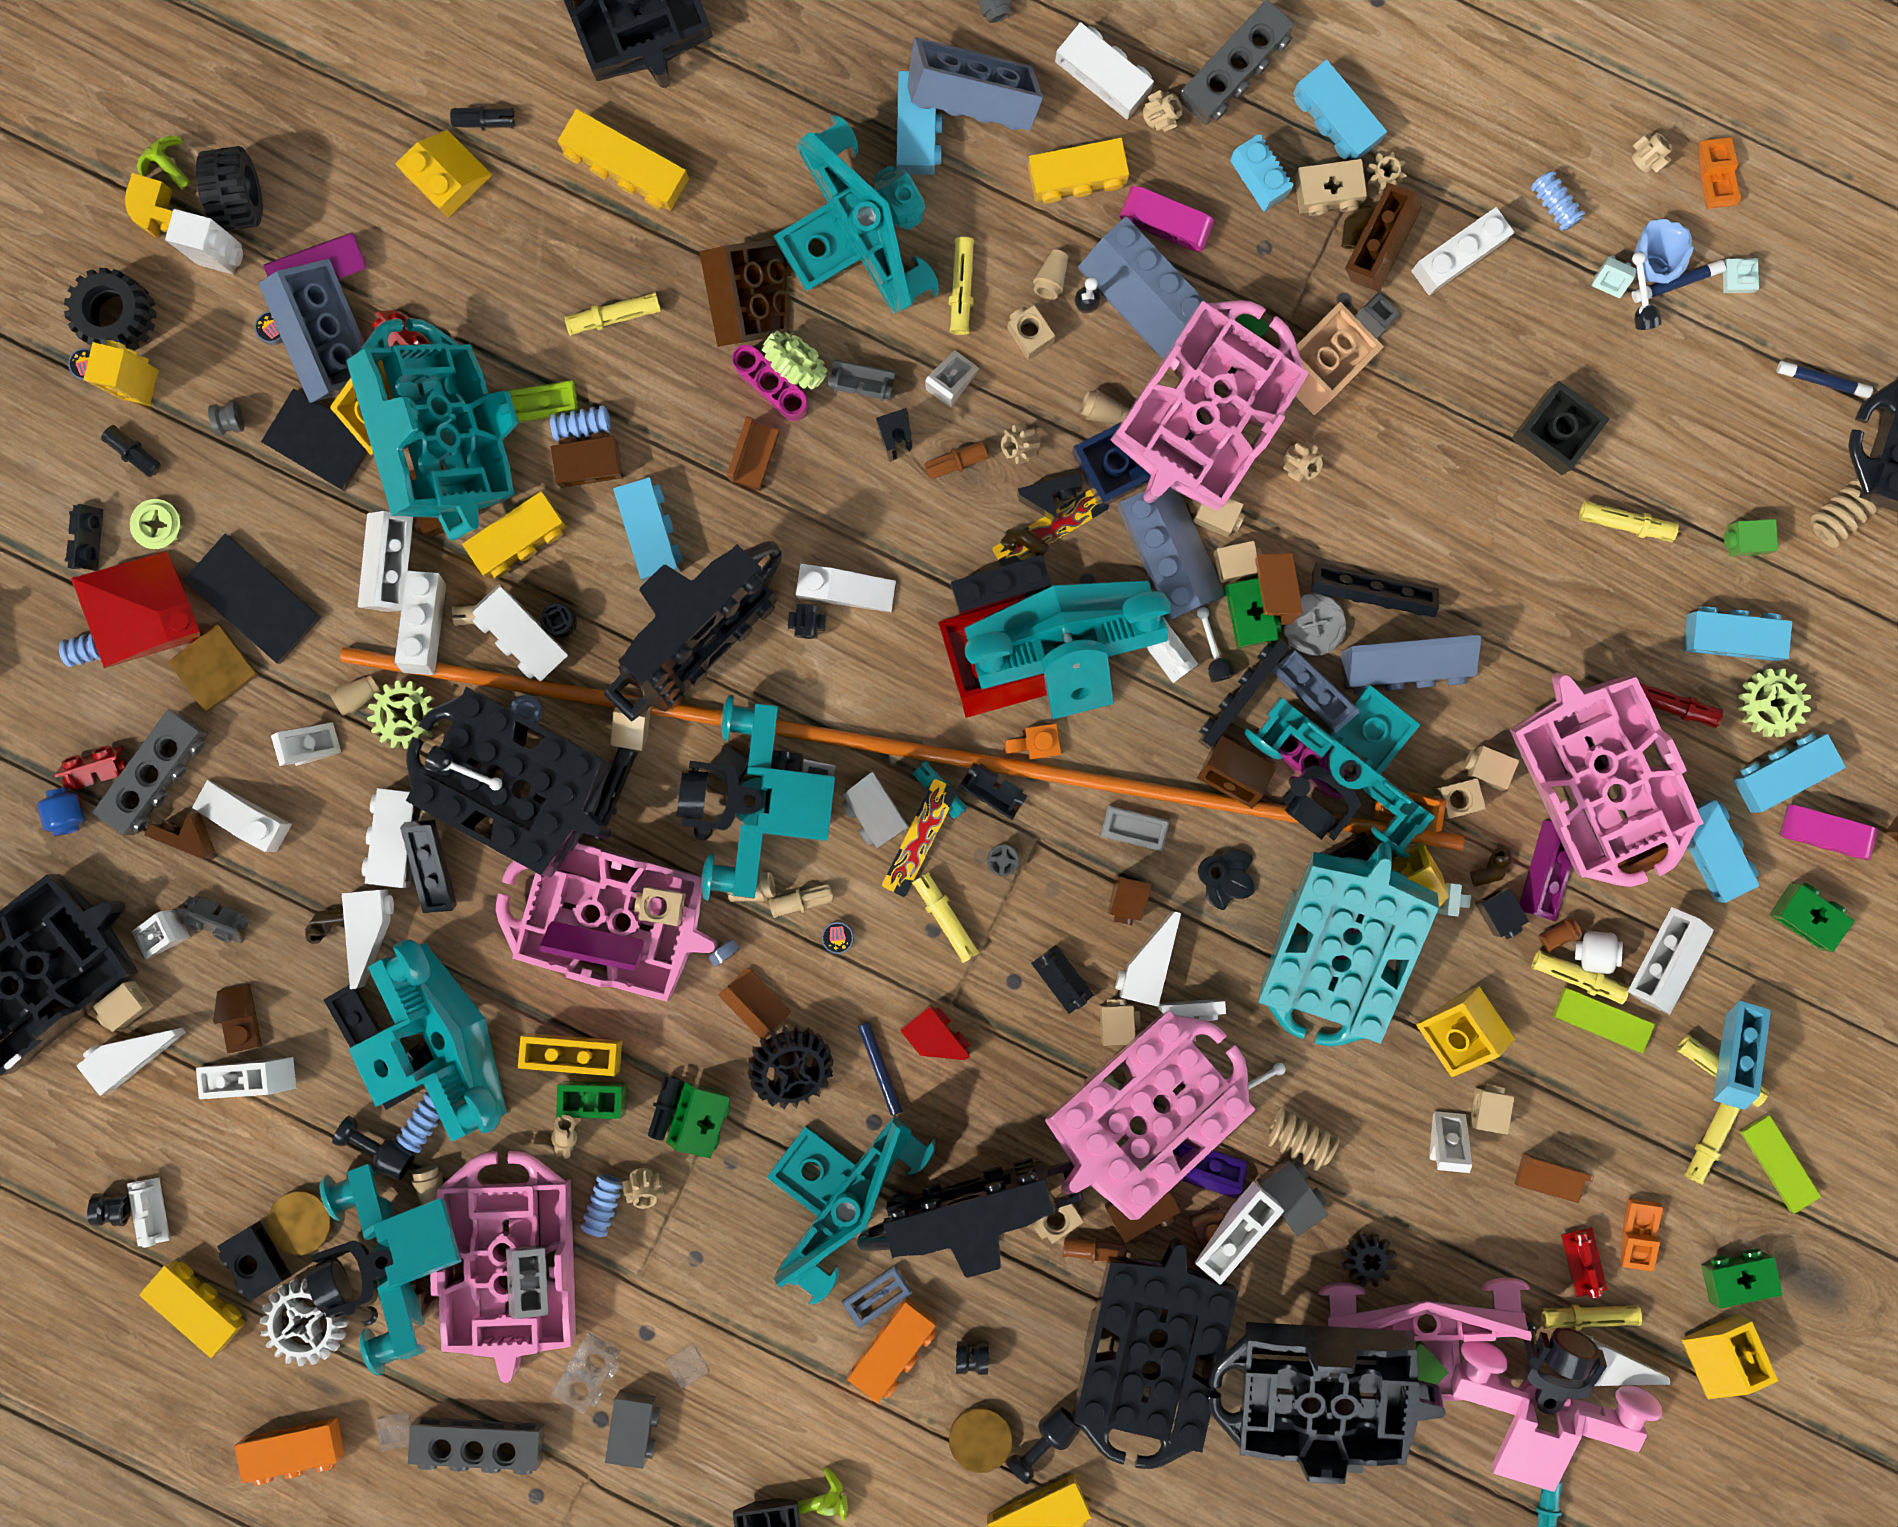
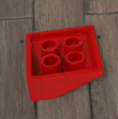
[71,551,200,668]

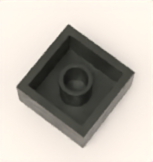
[1512,381,1610,476]

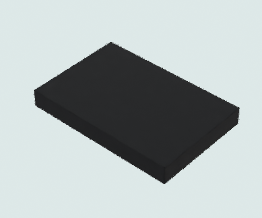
[261,388,368,491]

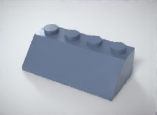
[907,37,1043,131]
[1078,216,1207,360]
[258,259,365,403]
[1117,488,1226,622]
[1341,635,1481,694]

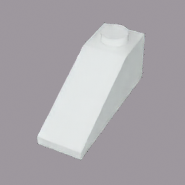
[796,564,896,612]
[192,780,292,852]
[342,889,394,989]
[1115,911,1181,1007]
[77,1028,186,1096]
[196,1057,297,1099]
[1195,1181,1284,1285]
[1565,1335,1670,1386]

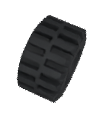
[195,146,263,231]
[64,268,157,351]

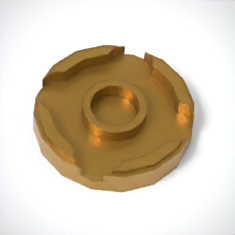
[267,1190,333,1255]
[949,1407,1012,1473]

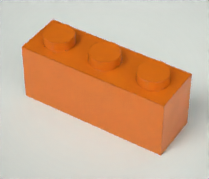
[847,1297,937,1403]
[234,1417,345,1486]

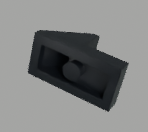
[1017,474,1083,523]

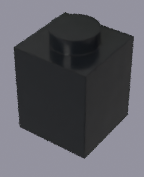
[1475,887,1529,939]

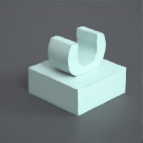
[1591,255,1637,298]
[1723,258,1759,293]
[1437,883,1471,917]

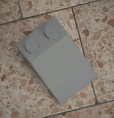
[842,772,909,848]

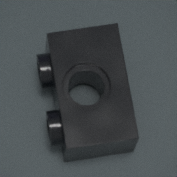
[217,1221,292,1302]

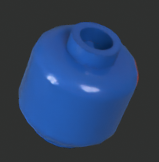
[37,788,85,836]

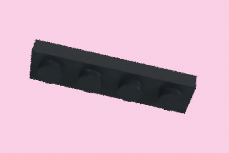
[1311,563,1439,617]
[1199,640,1290,749]
[323,984,416,1110]

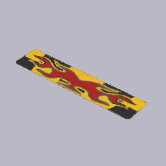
[992,489,1109,566]
[882,779,958,897]

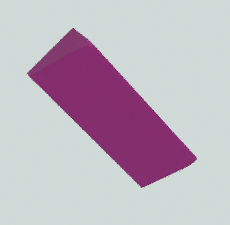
[263,232,366,279]
[1519,820,1572,922]
[539,921,644,971]

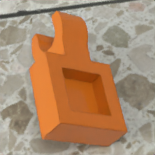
[1004,724,1061,760]

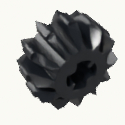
[1342,1232,1397,1287]

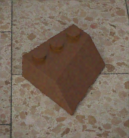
[699,239,792,347]

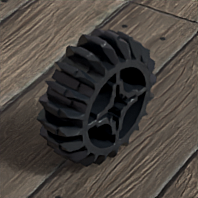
[747,1024,834,1109]

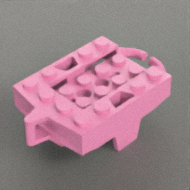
[1110,300,1309,511]
[1510,672,1703,887]
[496,842,719,1002]
[1045,1011,1256,1220]
[430,1151,576,1383]

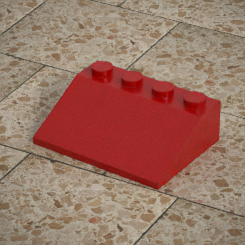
[938,595,1047,718]

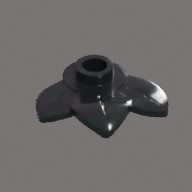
[1198,849,1254,910]

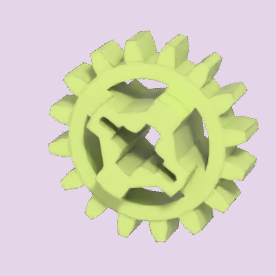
[762,331,827,390]
[1738,669,1811,737]
[367,680,438,749]

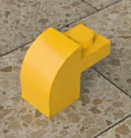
[125,173,173,238]

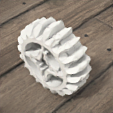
[259,1278,349,1366]

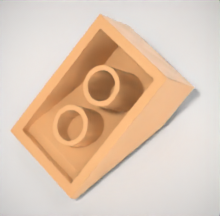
[1295,302,1384,415]

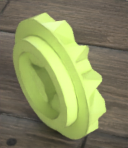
[130,499,182,550]

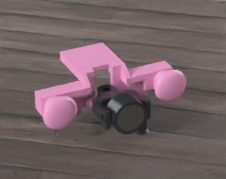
[1450,1322,1662,1492]

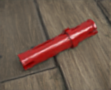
[1639,682,1724,728]

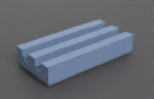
[842,1265,912,1329]

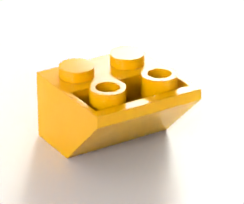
[1681,1313,1778,1399]

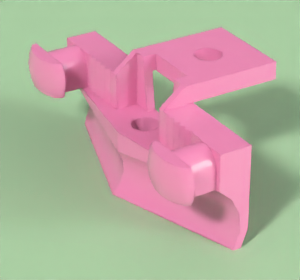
[1318,1277,1532,1401]

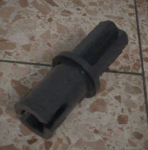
[450,105,515,131]
[101,425,161,477]
[648,1075,684,1141]

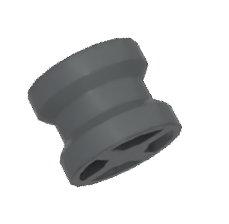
[208,400,245,436]
[987,845,1019,876]

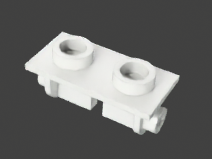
[1146,617,1198,683]
[127,1177,170,1248]

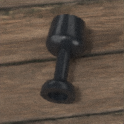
[332,1115,416,1181]
[1006,1405,1081,1484]

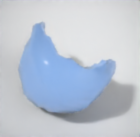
[1634,218,1694,284]

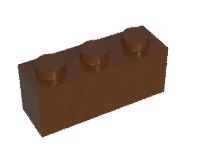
[1345,183,1422,292]

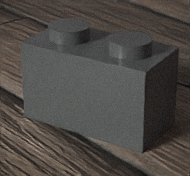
[1256,1158,1329,1237]
[605,1391,661,1469]

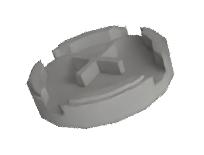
[1283,593,1346,656]

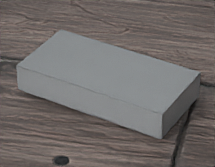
[1100,805,1170,851]

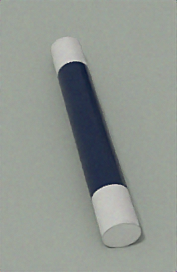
[1632,260,1726,303]
[1776,361,1873,398]

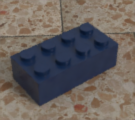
[1072,405,1206,509]

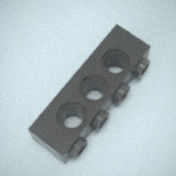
[1179,0,1294,126]
[92,709,209,835]
[408,1417,544,1475]

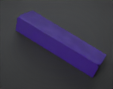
[1151,1142,1249,1198]

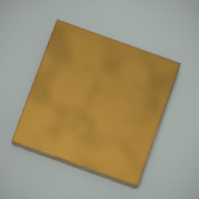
[168,624,259,713]

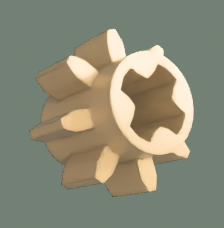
[1143,90,1182,132]
[1632,133,1673,173]
[1366,152,1407,194]
[1001,423,1040,464]
[1283,441,1323,482]
[623,1168,664,1209]

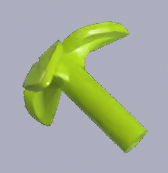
[137,136,191,190]
[797,1467,848,1521]

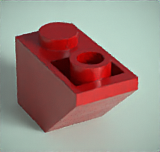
[900,1005,971,1060]

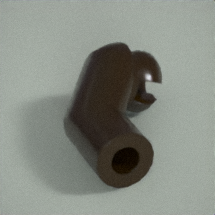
[1341,206,1374,249]
[1000,529,1049,556]
[1470,847,1511,887]
[305,909,344,944]

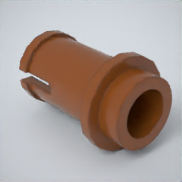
[1538,918,1582,953]

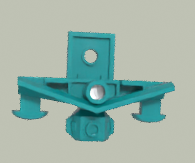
[773,114,939,314]

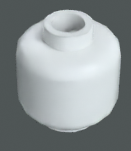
[1575,931,1623,974]

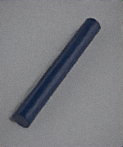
[858,1022,902,1116]

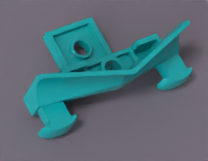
[348,940,507,1142]

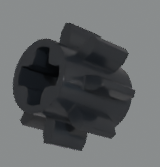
[788,604,826,639]

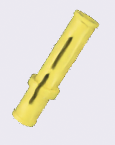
[948,237,974,335]
[564,292,661,336]
[1579,501,1679,543]
[912,872,979,963]
[1531,950,1630,1004]
[1676,1034,1769,1107]
[1684,1103,1740,1185]
[1541,1304,1642,1331]

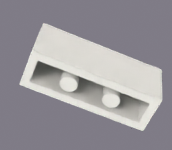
[1055,22,1154,120]
[1411,207,1515,296]
[165,209,243,275]
[358,511,413,612]
[394,571,447,675]
[472,583,568,681]
[362,788,419,888]
[1627,907,1714,1015]

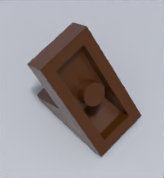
[144,812,216,859]
[213,984,262,1054]

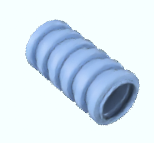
[1530,171,1585,231]
[550,405,611,442]
[59,633,100,667]
[396,1092,440,1153]
[580,1174,623,1237]

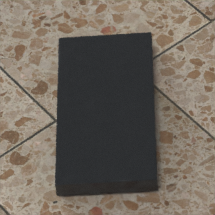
[183,533,322,664]

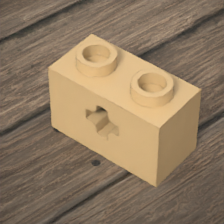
[1294,159,1367,216]

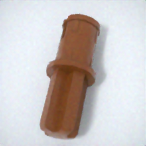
[925,441,988,479]
[1063,1237,1127,1264]

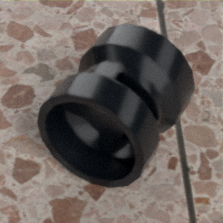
[540,603,577,638]
[87,1193,131,1226]
[956,1341,989,1375]

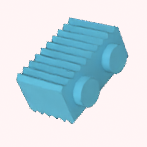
[1230,134,1293,212]

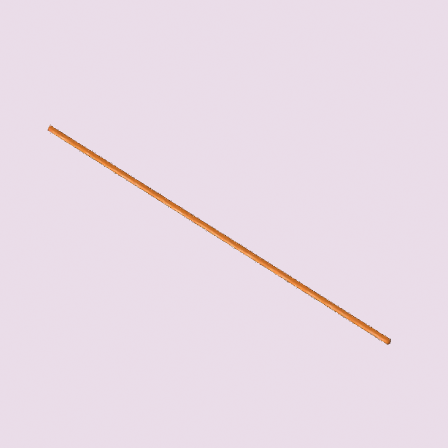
[340,647,1465,851]

